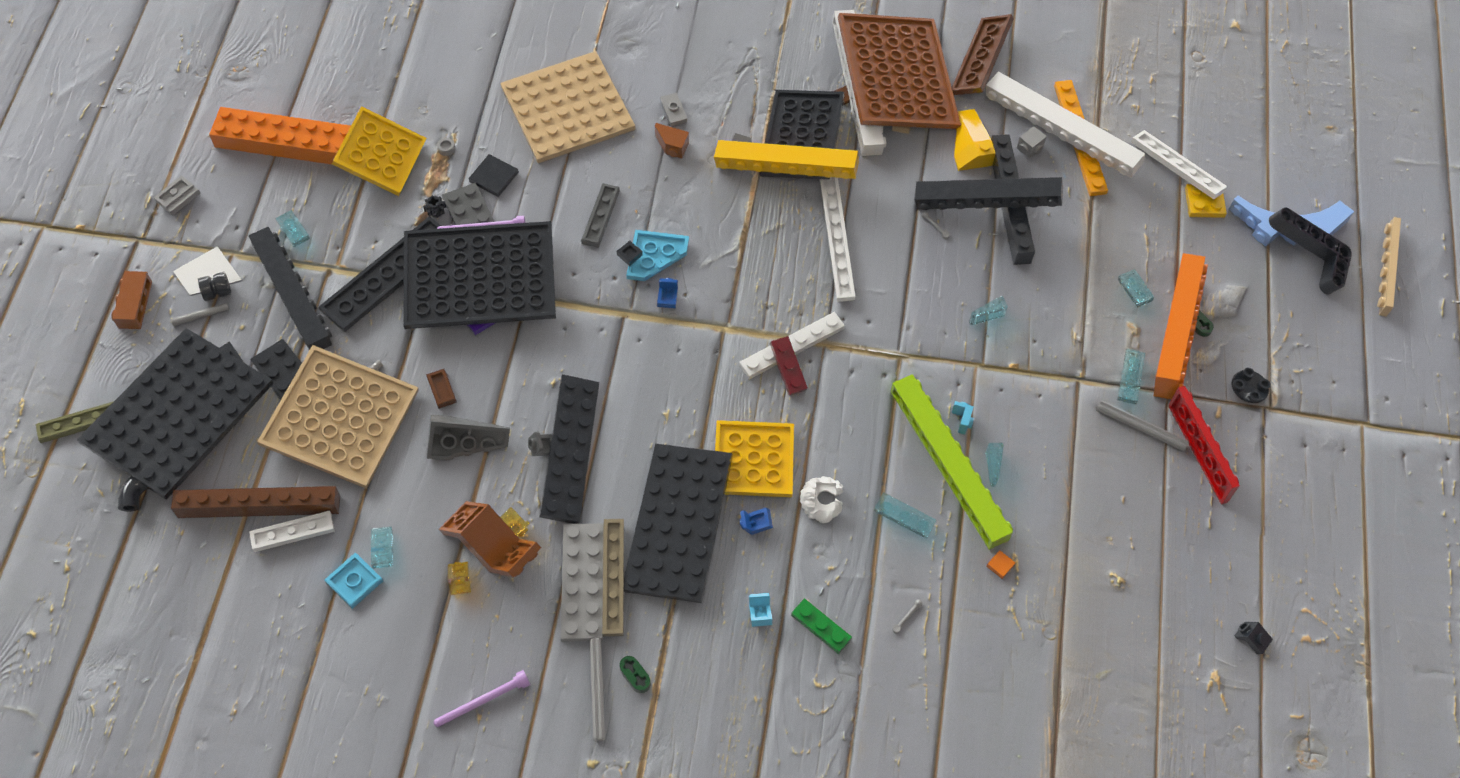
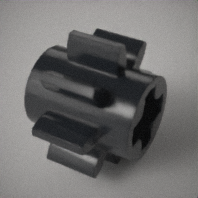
[423,195,446,218]

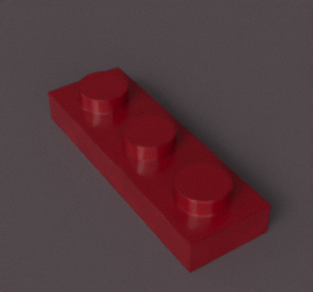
[770,336,808,395]

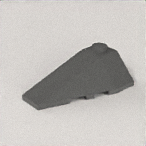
[427,414,510,460]

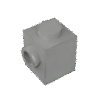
[1017,126,1047,158]

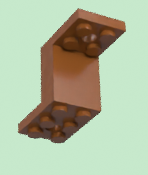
[438,501,541,578]

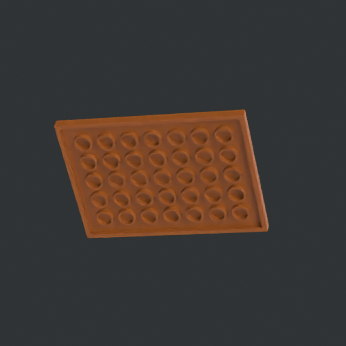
[837,13,961,129]

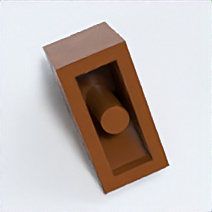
[655,123,689,159]

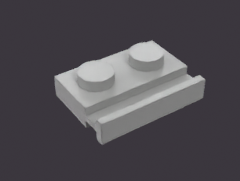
[154,175,201,216]

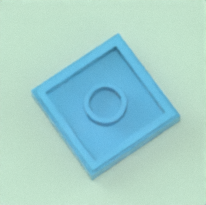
[324,552,383,609]

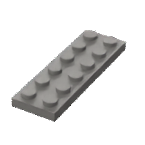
[561,523,604,642]

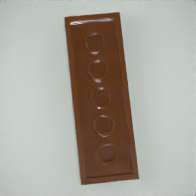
[952,14,1014,95]

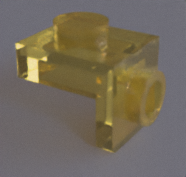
[500,507,530,538]
[448,562,471,595]

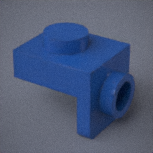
[657,278,678,309]
[740,507,773,535]

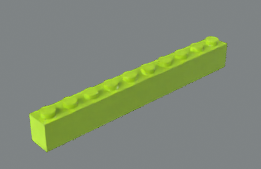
[891,374,1013,550]

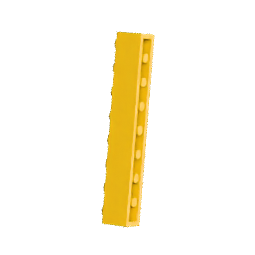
[714,140,859,179]

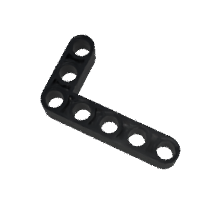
[1269,207,1352,295]

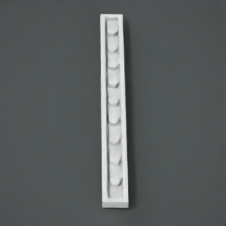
[820,177,855,302]

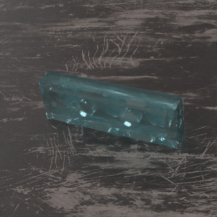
[1117,349,1146,404]
[874,492,937,539]

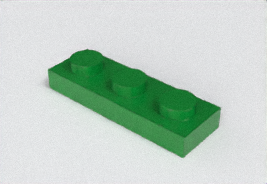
[791,598,852,654]

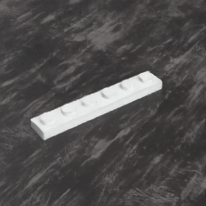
[1131,130,1227,199]
[739,312,845,380]

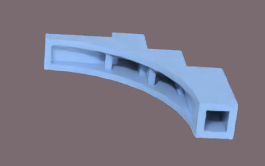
[1228,195,1354,246]

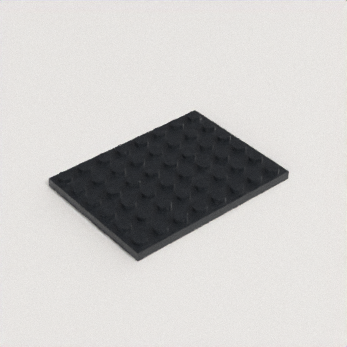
[403,221,556,329]
[77,328,274,500]

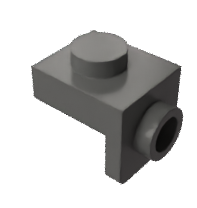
[528,432,552,456]

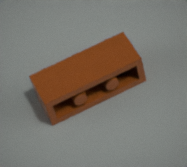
[111,271,152,329]

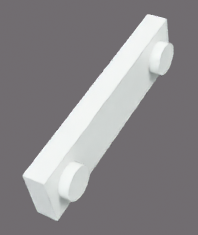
[249,511,335,552]

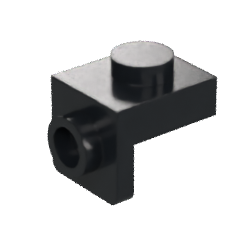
[1234,622,1273,654]

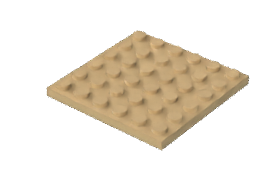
[500,51,636,163]
[257,345,419,489]

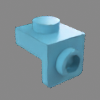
[952,401,974,435]
[749,593,772,627]

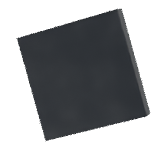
[468,154,519,197]

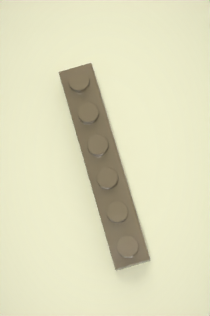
[602,519,624,637]

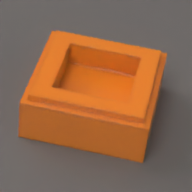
[986,550,1016,579]

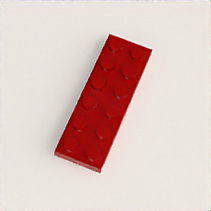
[1168,386,1240,505]

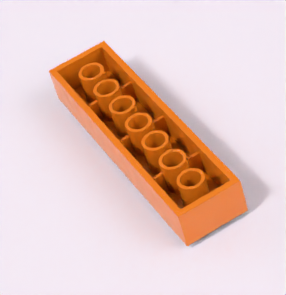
[209,107,351,165]
[1153,253,1208,399]

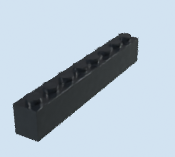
[991,134,1035,265]
[914,177,1063,210]
[248,226,333,350]

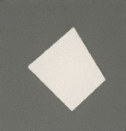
[173,247,241,295]

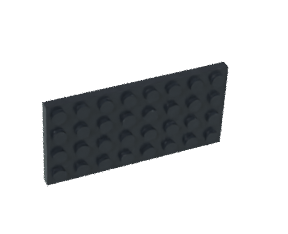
[624,443,733,603]

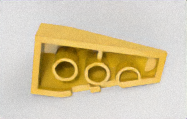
[954,109,996,171]

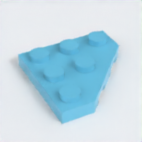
[626,230,689,281]

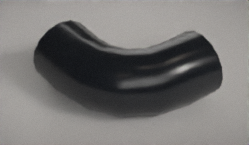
[118,477,149,512]

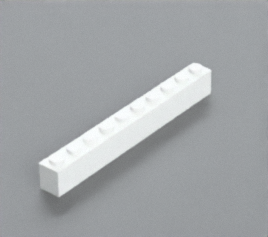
[832,10,886,156]
[986,71,1145,178]

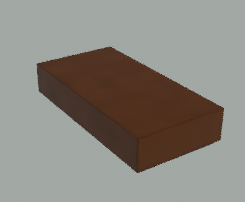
[426,369,457,409]

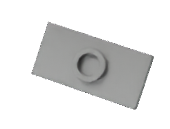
[660,93,687,126]

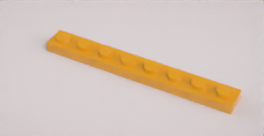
[1054,80,1108,196]

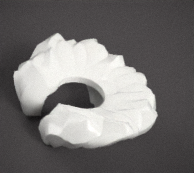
[800,476,843,523]

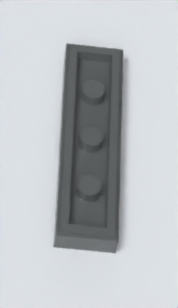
[581,183,620,248]

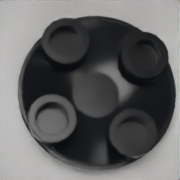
[1231,368,1271,403]

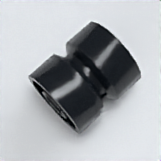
[198,272,231,301]

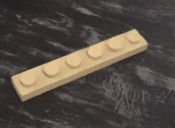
[1377,217,1401,317]

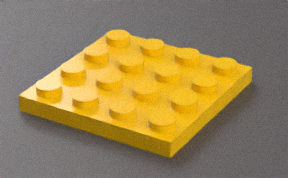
[332,106,427,196]
[715,420,794,497]

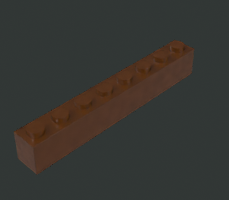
[171,486,341,518]

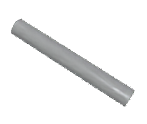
[171,303,229,326]

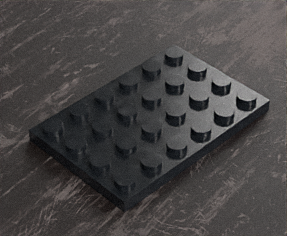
[759,90,844,180]

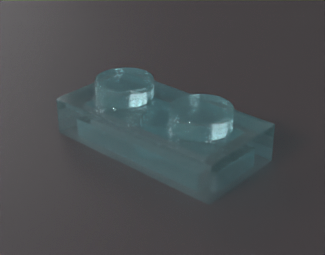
[275,210,310,247]
[1118,269,1155,308]

